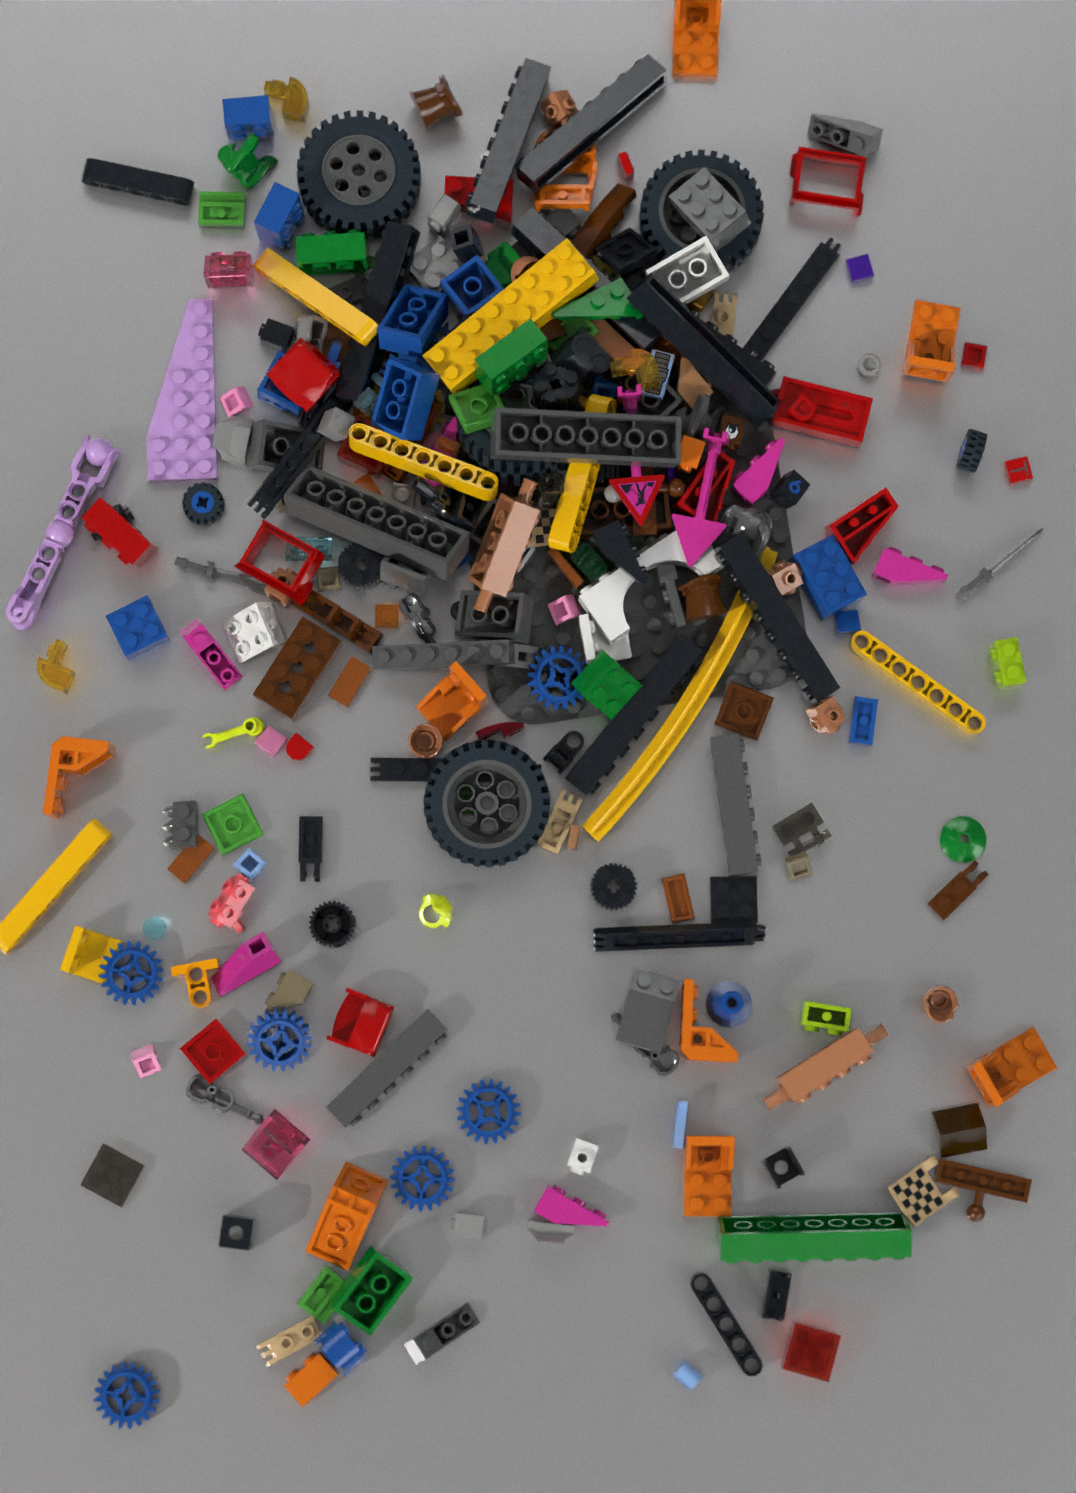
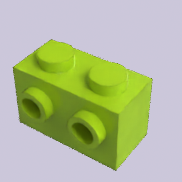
[989,637,1026,690]
[799,1001,852,1036]

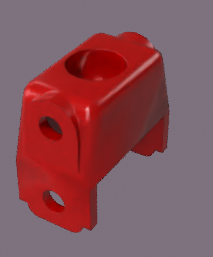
[266,338,341,412]
[326,987,394,1057]

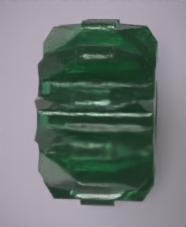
[570,543,608,583]

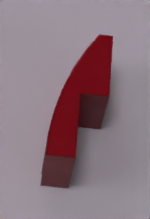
[475,722,525,740]

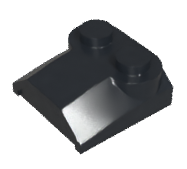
[550,325,615,390]

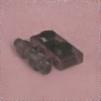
[772,803,832,857]

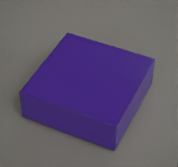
[845,254,874,283]

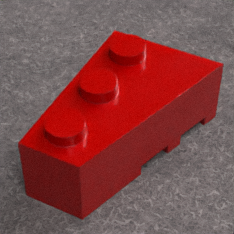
[444,175,514,231]
[673,451,735,522]
[824,487,899,565]
[81,497,158,567]

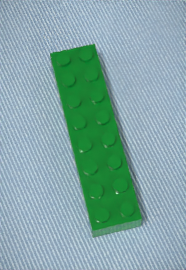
[718,1212,912,1264]

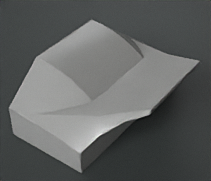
[212,416,254,465]
[527,1220,575,1244]

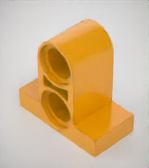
[171,958,220,1008]

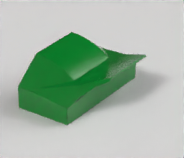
[485,240,520,286]

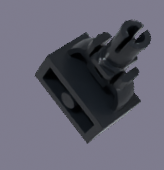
[411,476,483,532]

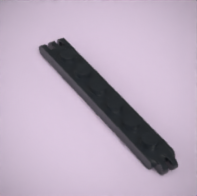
[743,237,842,362]
[247,389,353,519]
[370,758,541,783]
[593,921,766,952]

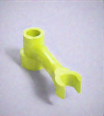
[202,717,265,749]

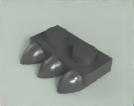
[162,800,198,849]

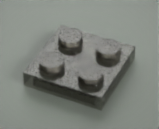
[80,1143,145,1207]

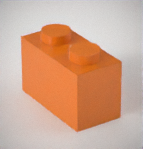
[677,435,706,474]
[284,1352,339,1407]

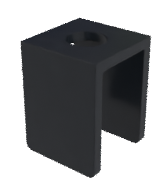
[760,1147,805,1189]
[219,1214,257,1250]

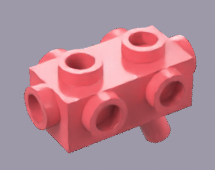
[208,873,255,933]

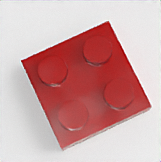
[180,1019,246,1085]

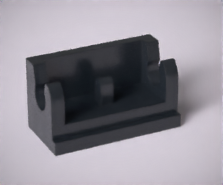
[761,1269,792,1321]

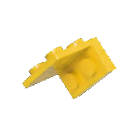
[60,925,122,983]

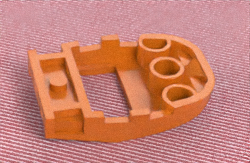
[534,127,598,212]

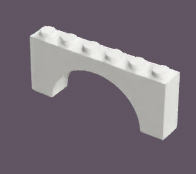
[578,528,724,645]

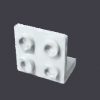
[222,601,288,663]
[579,614,632,666]

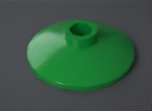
[940,816,986,863]

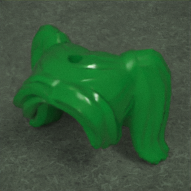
[217,133,278,189]

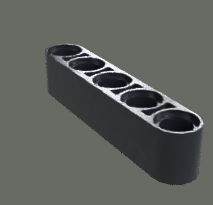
[81,158,195,206]
[690,1272,763,1376]

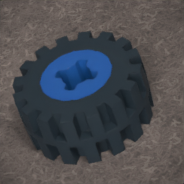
[956,429,987,473]
[182,482,225,526]

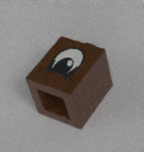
[720,414,746,452]

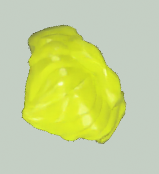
[419,893,453,928]

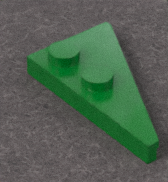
[551,277,644,320]

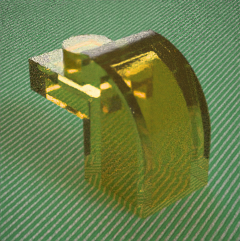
[264,77,309,123]
[610,349,661,390]
[37,639,76,695]

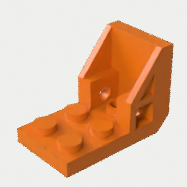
[672,0,722,78]
[903,300,961,382]
[416,661,488,742]
[43,736,115,819]
[679,979,738,1063]
[966,1027,1057,1107]
[684,1136,735,1216]
[305,1162,389,1271]

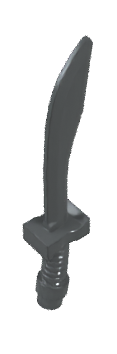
[956,528,1043,601]
[174,556,267,597]

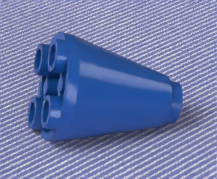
[706,981,752,1028]

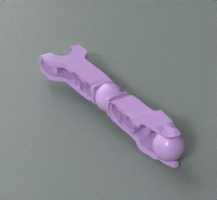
[6,434,119,631]

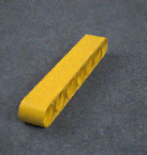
[252,248,379,346]
[548,394,617,553]
[349,423,499,501]
[850,631,986,735]
[0,818,113,955]

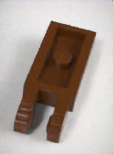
[927,860,989,920]

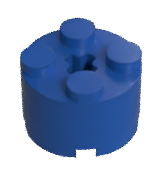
[314,1322,367,1377]

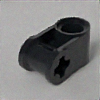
[543,731,584,774]

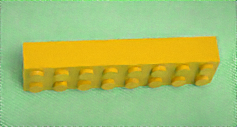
[422,238,599,394]

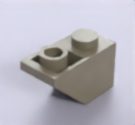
[264,969,314,1013]

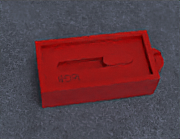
[771,376,873,448]

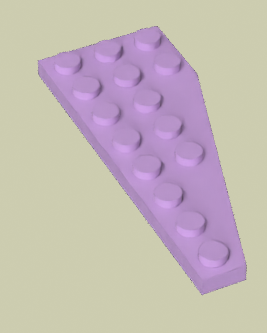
[147,298,218,482]

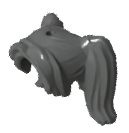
[672,393,726,445]
[716,504,773,560]

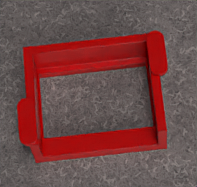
[789,147,867,216]
[234,519,326,605]

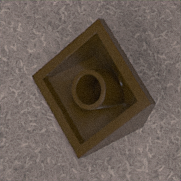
[932,1103,987,1158]

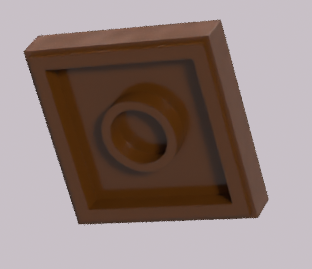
[714,681,774,741]

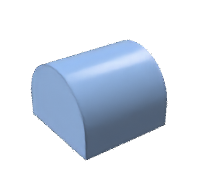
[233,848,266,881]
[672,1360,703,1390]

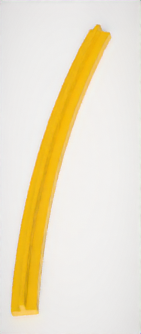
[581,547,778,842]

